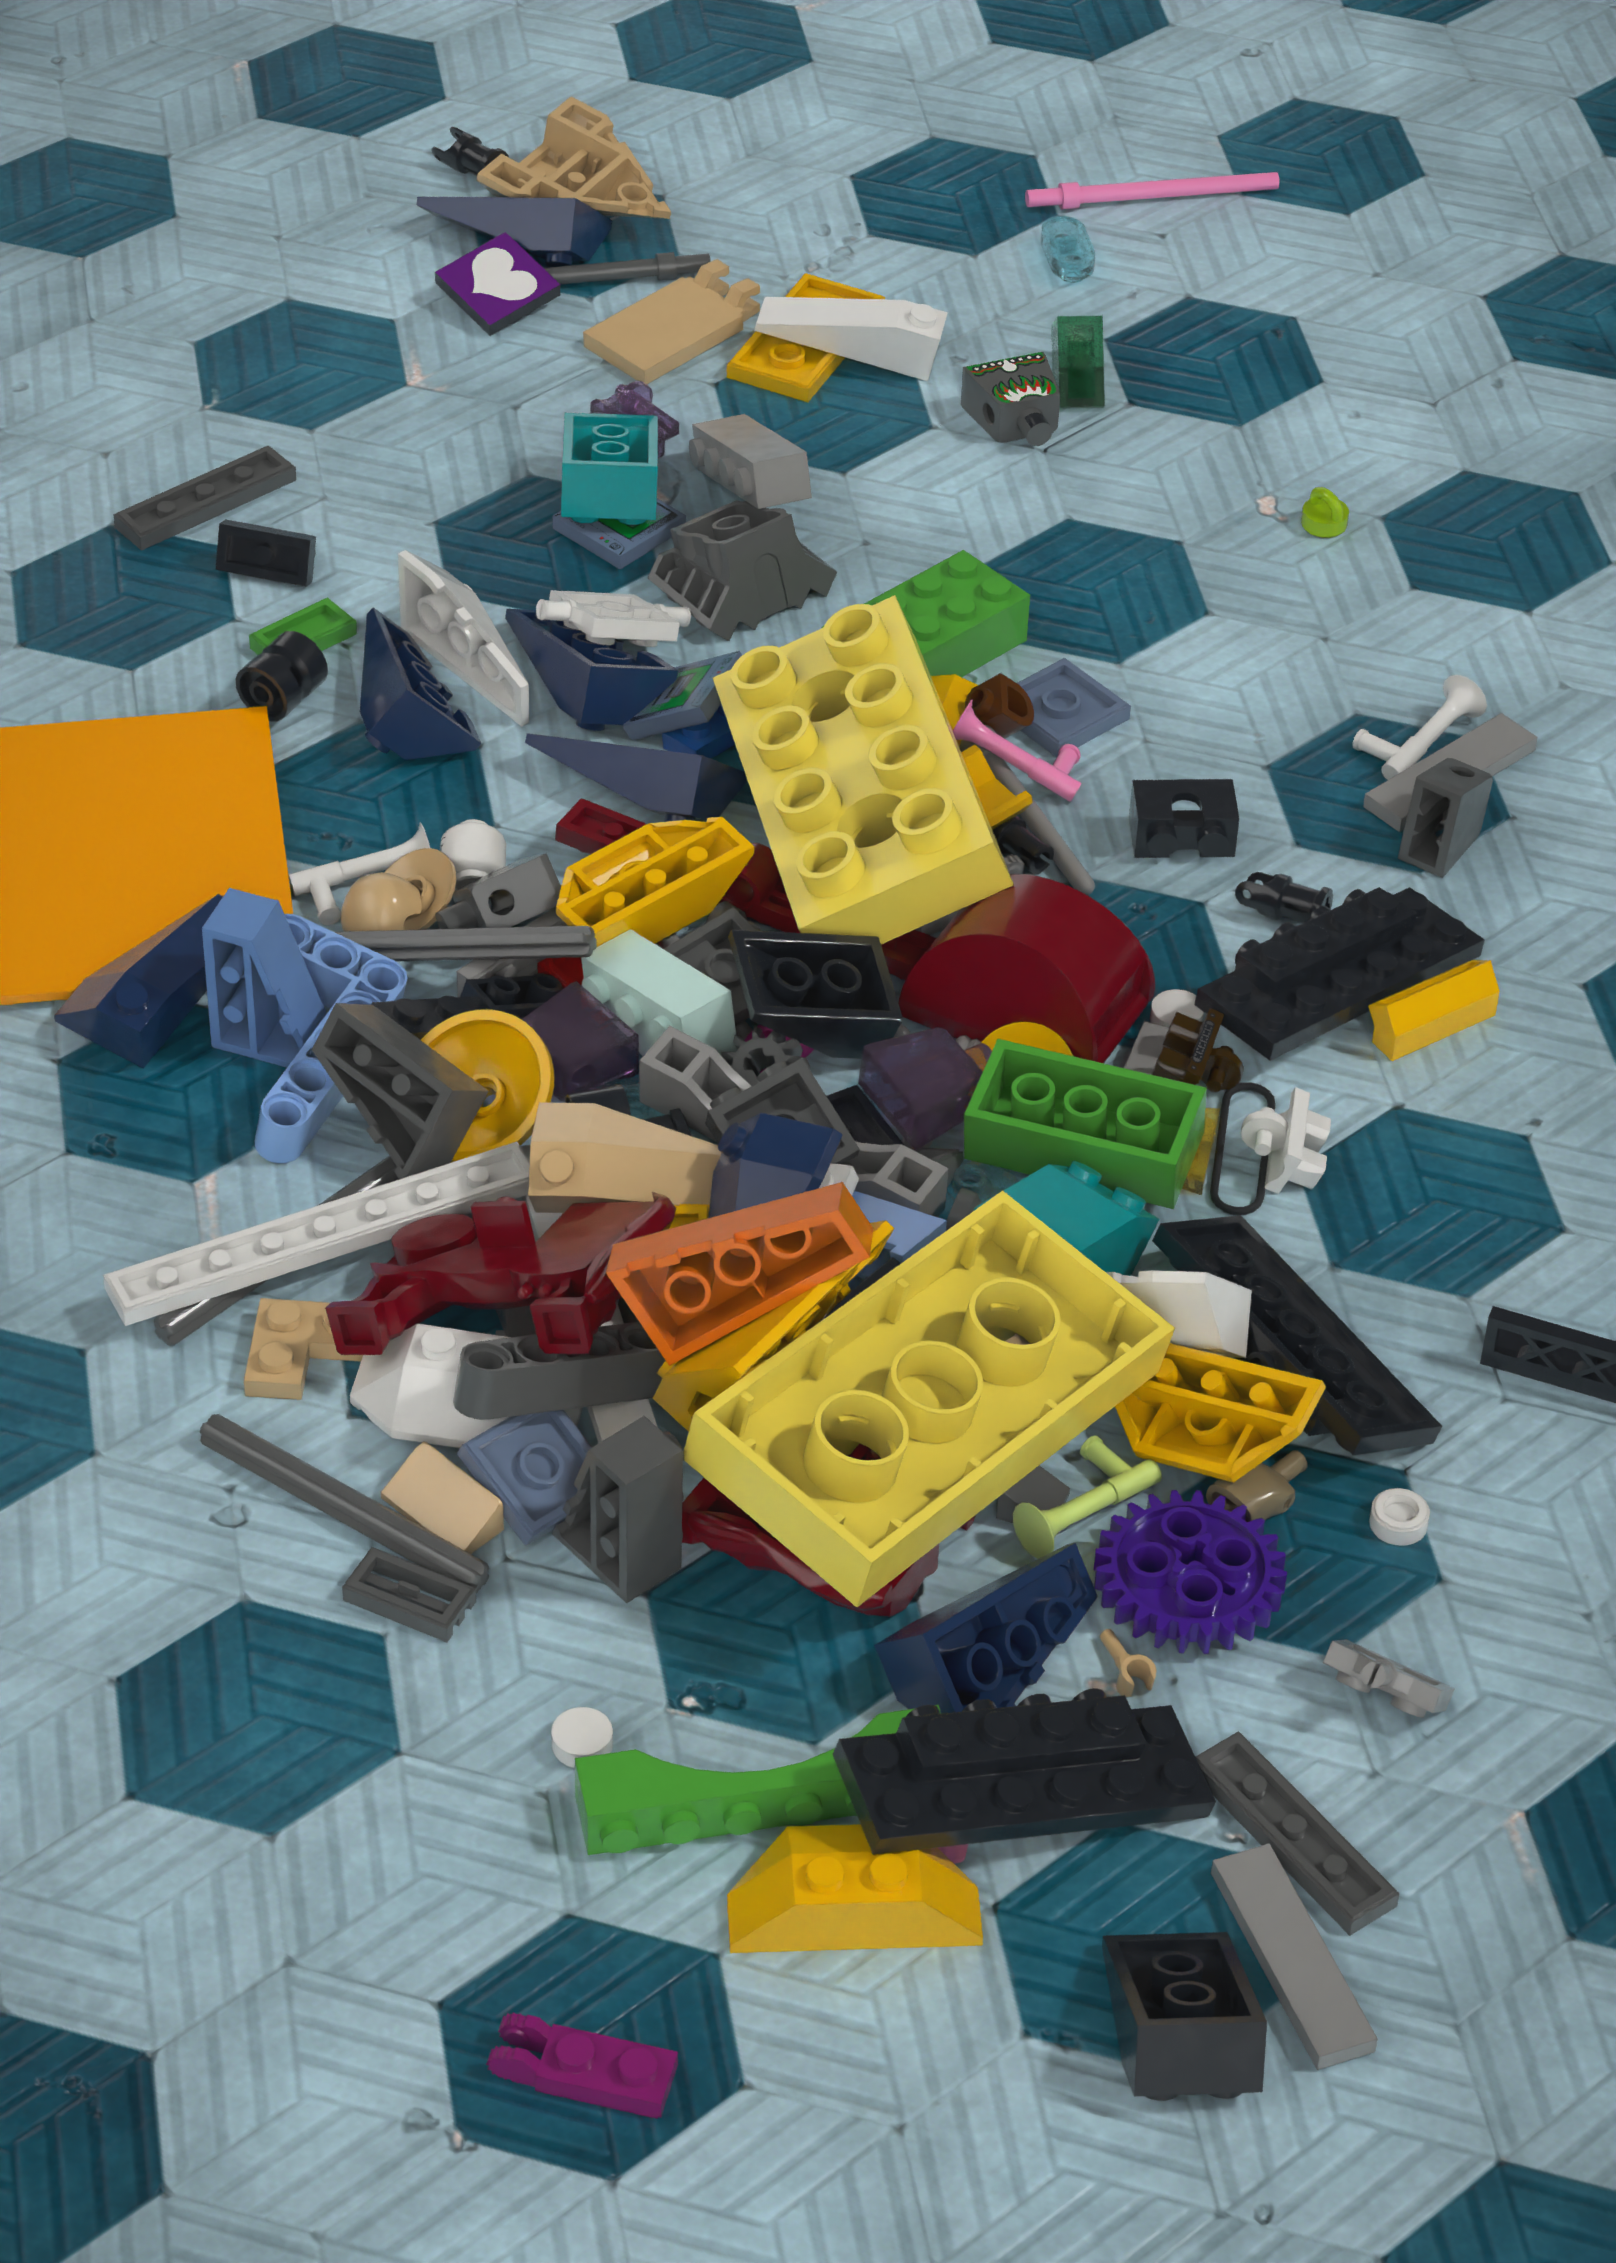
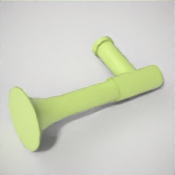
[1013,1435,1162,1559]

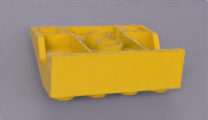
[652,1220,894,1432]

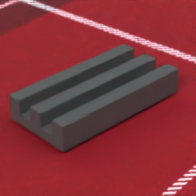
[342,1547,476,1643]

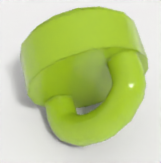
[1301,487,1349,538]

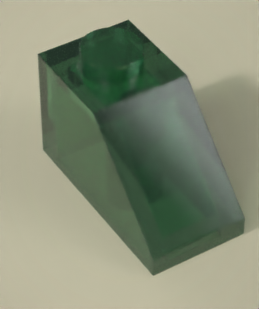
[1051,316,1105,408]

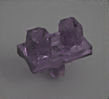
[590,380,679,458]

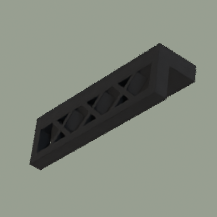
[1480,1306,1616,1403]

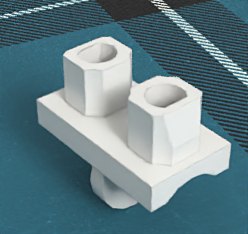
[1241,1087,1331,1194]

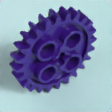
[1093,1490,1287,1654]

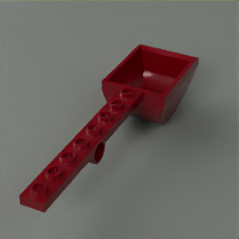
[555,798,1155,1063]

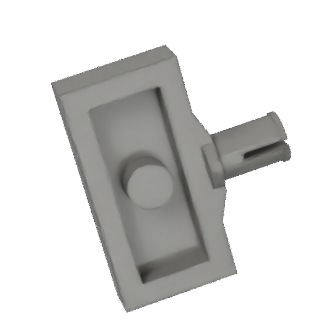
[1323,1640,1455,1718]

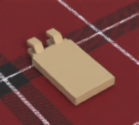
[583,259,760,386]

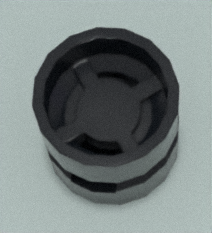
[235,631,328,722]

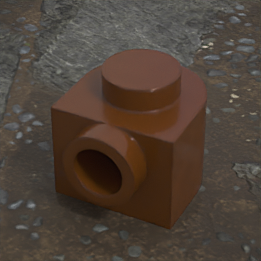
[965,673,1034,739]

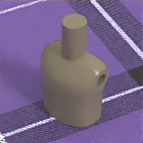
[1206,1450,1308,1522]

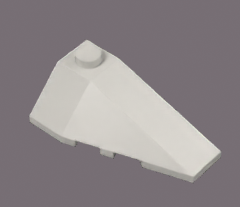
[754,297,948,381]
[398,550,529,727]
[1106,1271,1252,1358]

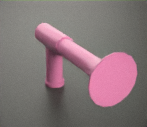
[953,700,1082,802]

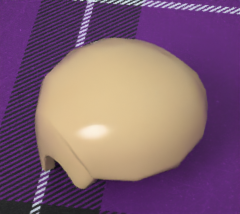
[341,872,422,932]

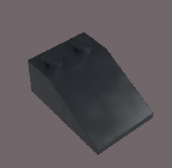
[728,930,903,1059]
[1102,1932,1267,2101]

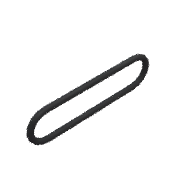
[1210,1082,1275,1215]

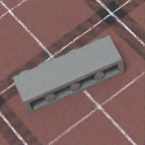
[689,414,812,509]

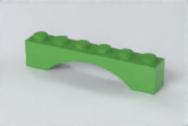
[575,1705,941,1855]

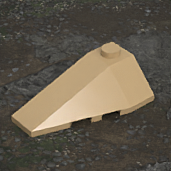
[528,1102,722,1213]

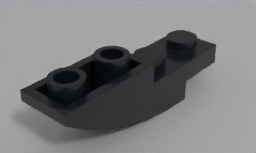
[371,973,579,1040]

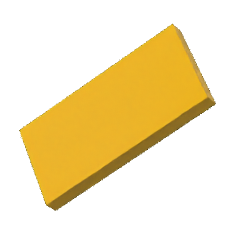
[727,273,885,402]

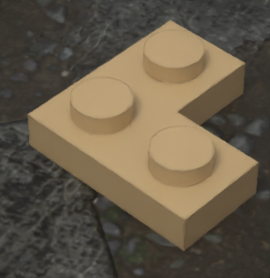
[244,1298,363,1400]

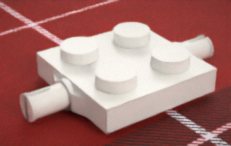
[536,590,691,647]

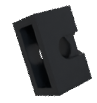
[1129,779,1239,858]

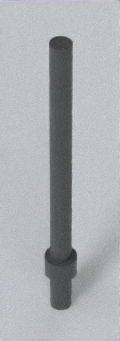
[544,252,711,284]

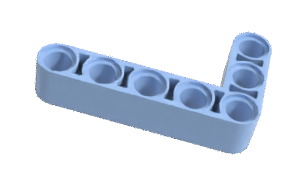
[255,914,408,1163]

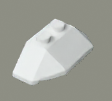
[350,1323,583,1448]

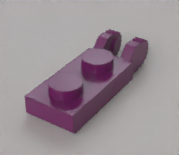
[486,2012,678,2119]

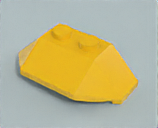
[556,817,754,947]
[1115,1343,1326,1483]
[727,1824,983,1953]

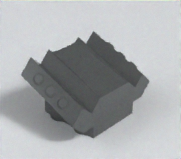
[648,500,837,641]

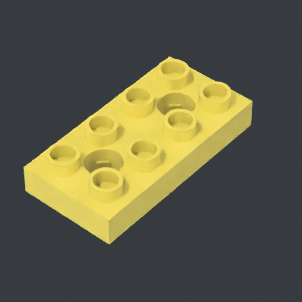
[713,595,1014,944]
[683,1190,1175,1607]

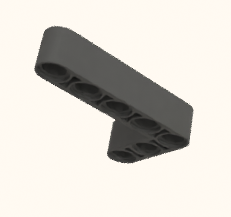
[453,1296,666,1420]

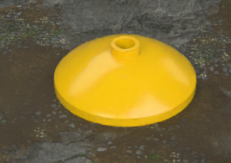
[421,1010,554,1163]

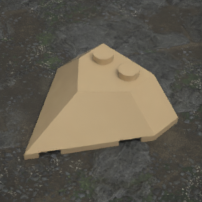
[477,96,671,219]

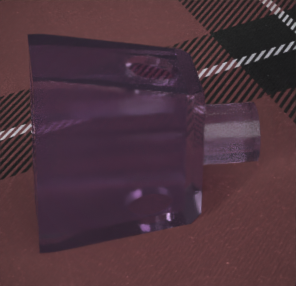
[522,981,639,1101]
[858,1027,992,1150]

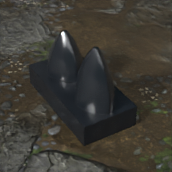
[215,519,316,587]

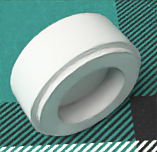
[1150,989,1204,1027]
[1369,1488,1430,1546]
[551,1707,613,1768]

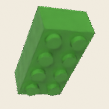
[821,550,1030,677]
[964,1039,1207,1209]

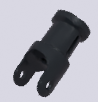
[431,127,509,176]
[1235,872,1333,923]

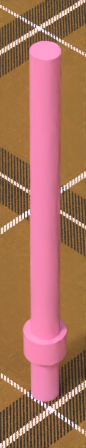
[1025,172,1279,209]

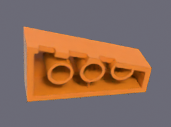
[606,1182,873,1366]

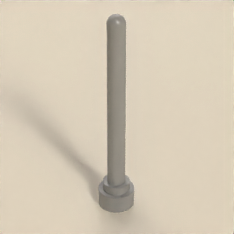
[960,725,1095,895]

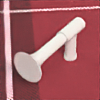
[1353,675,1487,780]
[288,822,430,925]

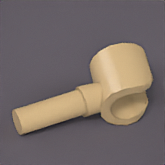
[1100,1629,1157,1697]

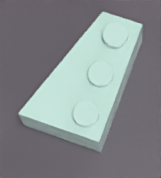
[581,929,737,1056]

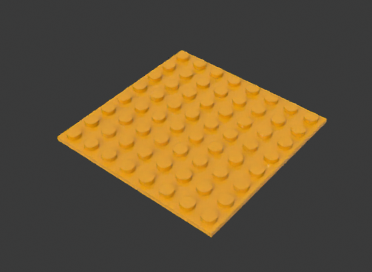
[0,706,293,1005]

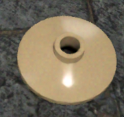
[384,848,456,930]

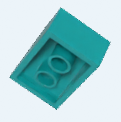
[561,412,658,525]
[973,1161,1160,1276]

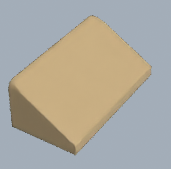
[381,1441,504,1554]

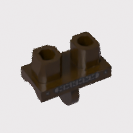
[1151,1008,1244,1092]

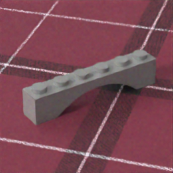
[639,1026,948,1217]

